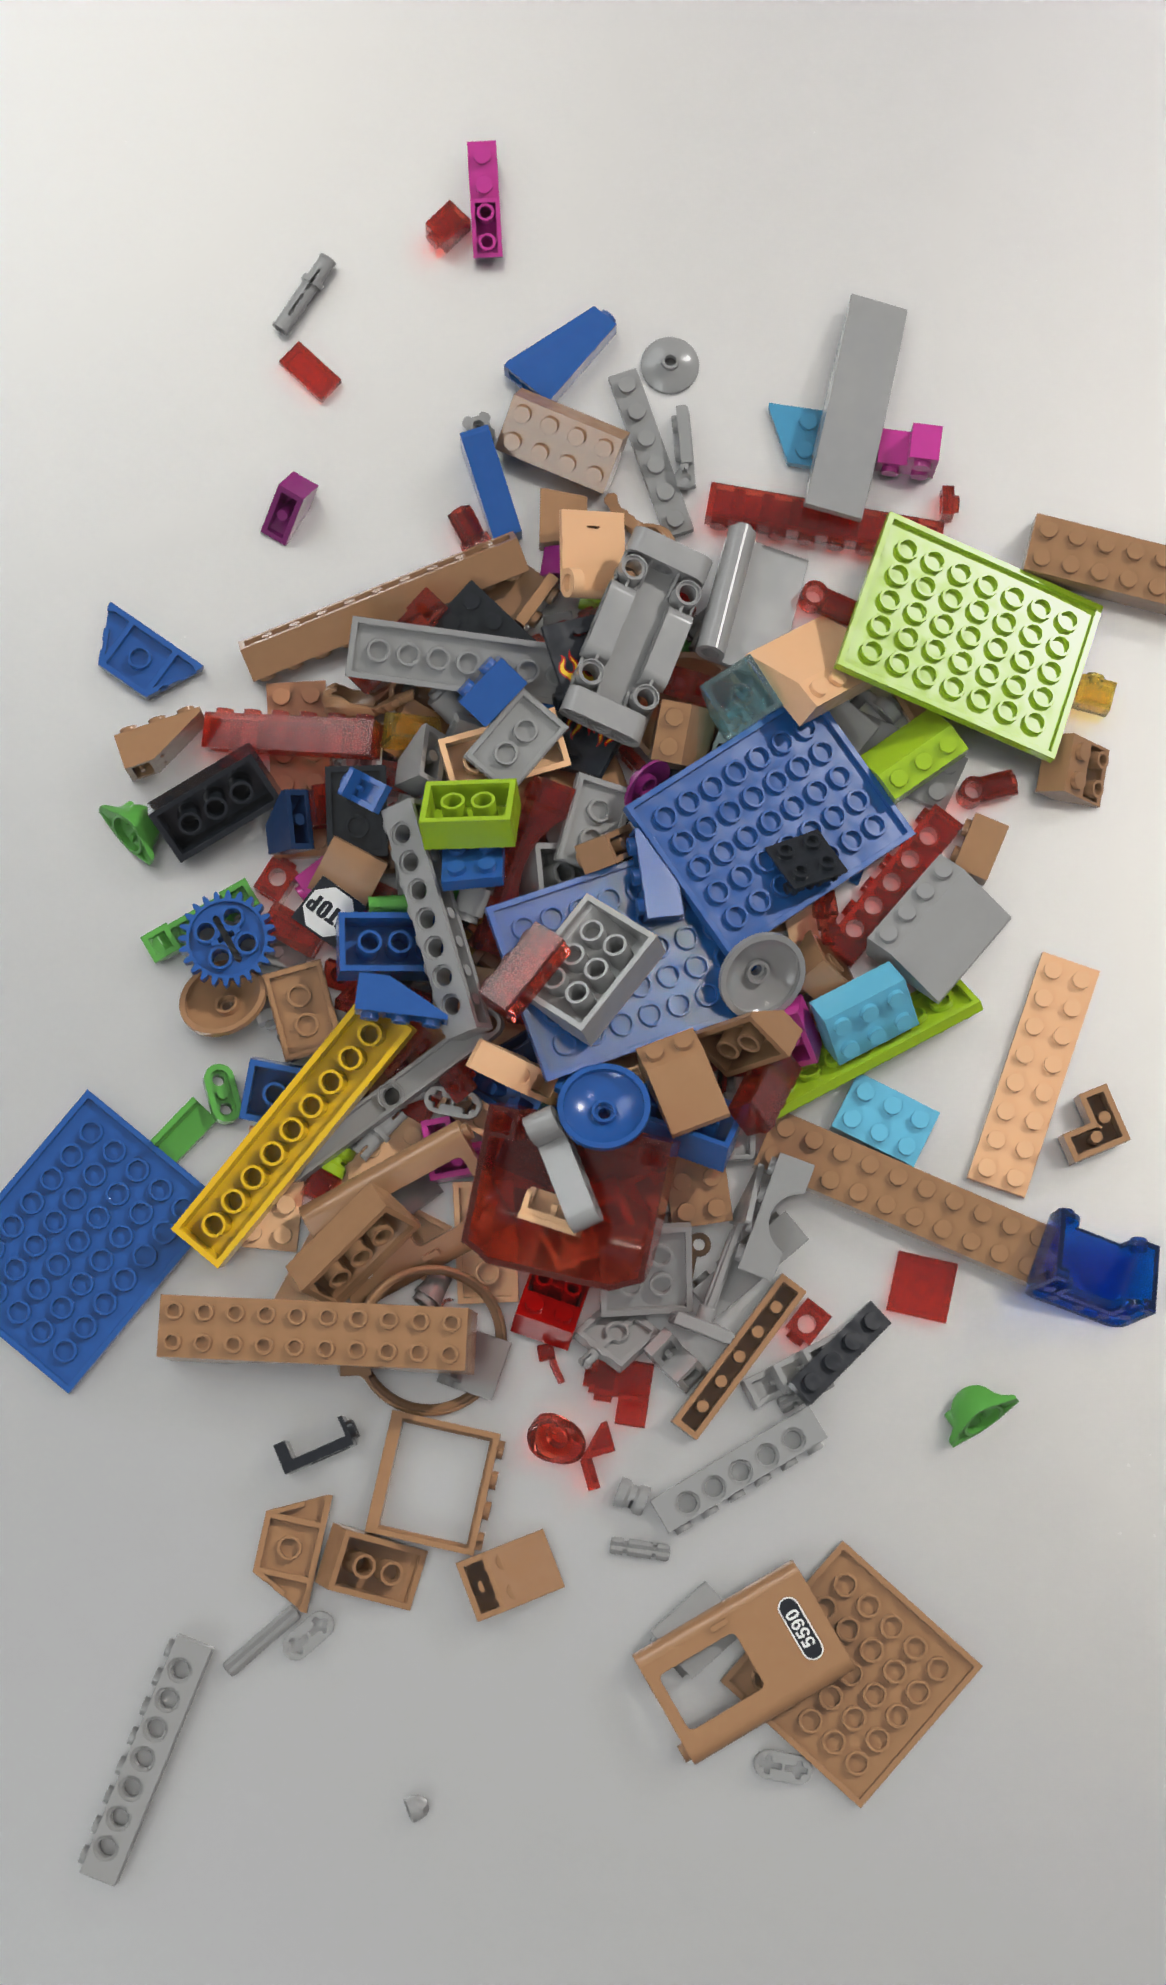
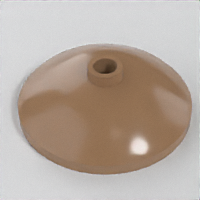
[179,959,267,1037]

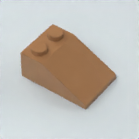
[636,1027,731,1138]
[315,1522,428,1611]

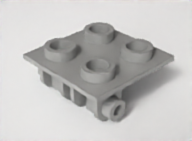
[436,1331,512,1401]

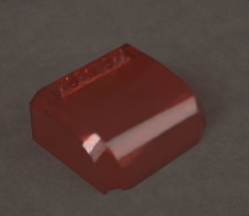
[461,1102,681,1291]

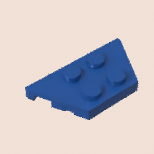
[98,602,204,700]

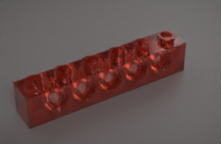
[823,803,964,969]

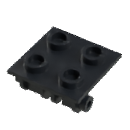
[764,829,848,896]

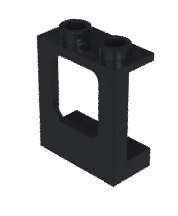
[273,1415,360,1475]

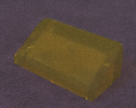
[382,712,442,751]

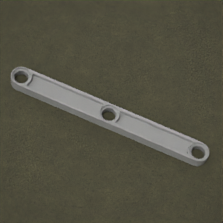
[294,1010,505,1182]

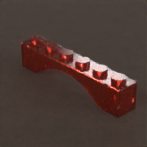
[473,776,576,957]

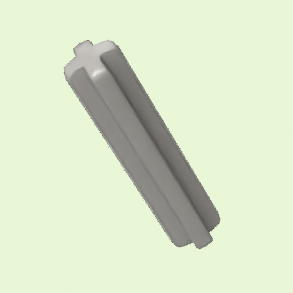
[223,1605,301,1676]

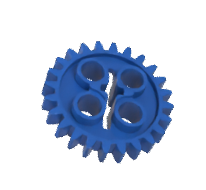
[178,890,277,989]

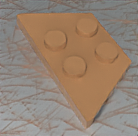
[253,1495,333,1613]

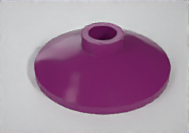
[624,760,670,806]

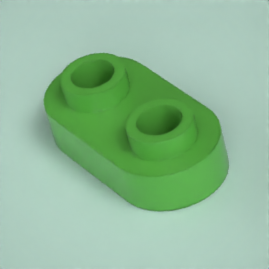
[203,1064,241,1125]

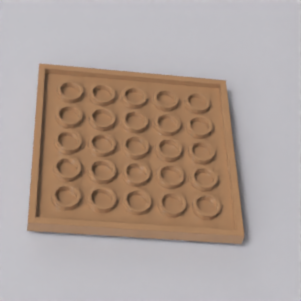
[720,1541,983,1808]

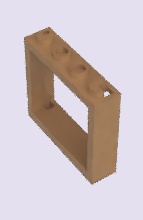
[365,1410,505,1556]

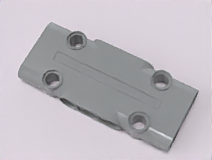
[559,526,713,747]

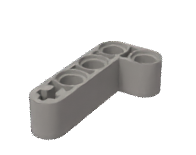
[522,1105,603,1234]

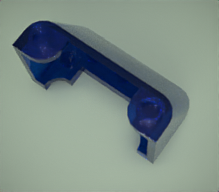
[1026,1208,1160,1327]

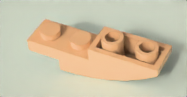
[466,1038,559,1106]

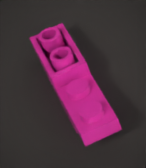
[467,140,503,259]

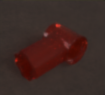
[447,504,491,551]
[798,580,857,626]
[956,769,1018,809]

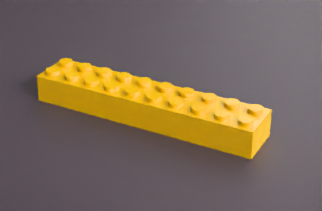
[171,1004,417,1268]

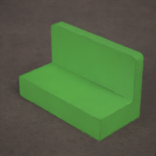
[151,1097,217,1163]

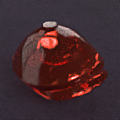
[527,1413,586,1464]

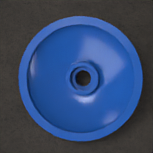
[557,1063,651,1151]

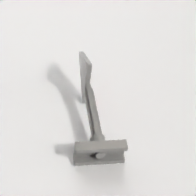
[668,1163,765,1345]

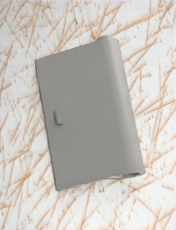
[696,522,808,679]

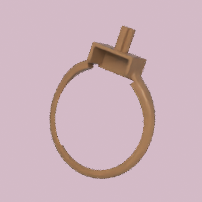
[337,1265,507,1416]

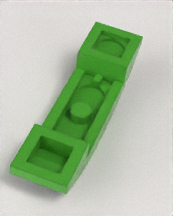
[140,878,260,964]

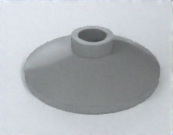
[641,337,699,394]

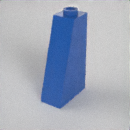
[504,306,617,402]
[460,424,522,541]

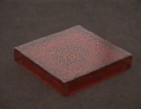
[885,1251,958,1324]

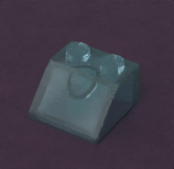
[699,654,783,742]

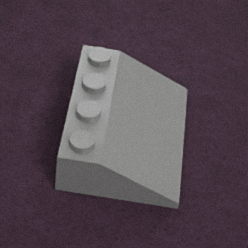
[866,854,1011,1005]
[512,893,666,1047]

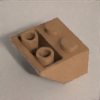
[1036,733,1110,808]

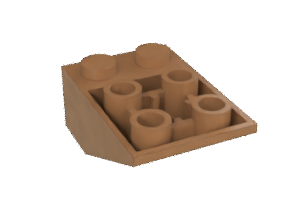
[114,706,207,781]
[456,1529,565,1622]

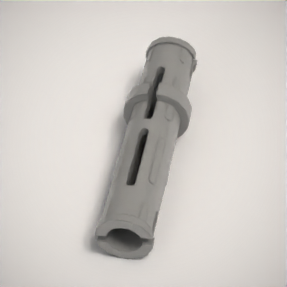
[272,253,336,335]

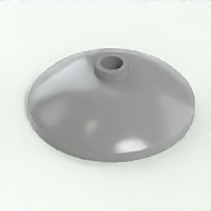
[718,932,806,1016]

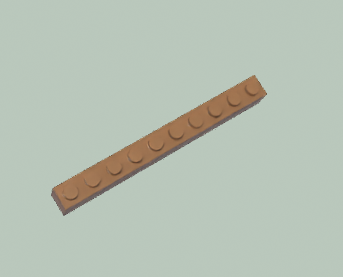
[238,531,529,682]

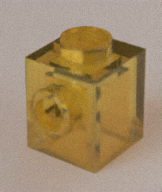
[1071,672,1117,717]

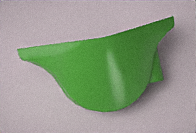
[99,801,160,865]
[944,1385,1019,1447]

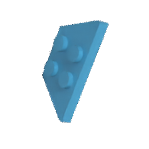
[768,403,823,469]

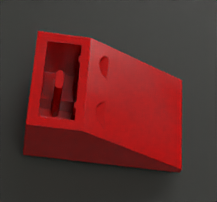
[510,1243,599,1351]

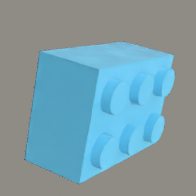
[809,961,919,1066]
[829,1074,940,1167]

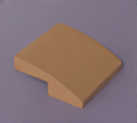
[307,835,388,906]

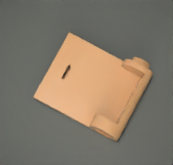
[559,509,636,599]

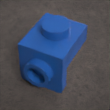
[337,767,392,815]

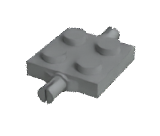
[574,1309,660,1373]

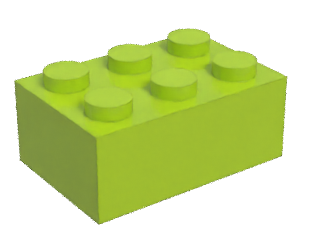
[418,778,521,850]

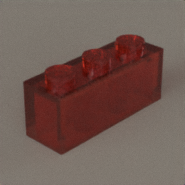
[478,921,571,1023]
[728,1055,802,1136]

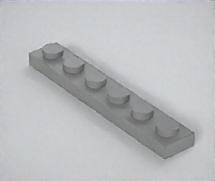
[608,368,694,538]

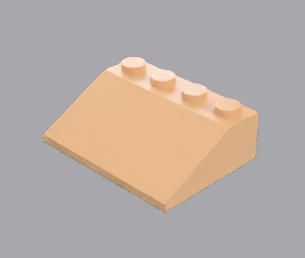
[745,615,874,726]

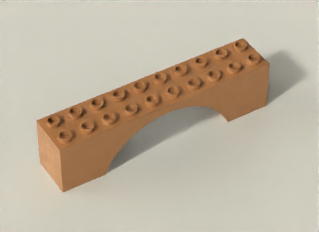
[156,1294,478,1375]

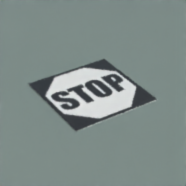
[291,876,367,948]

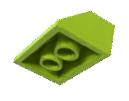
[861,709,969,804]

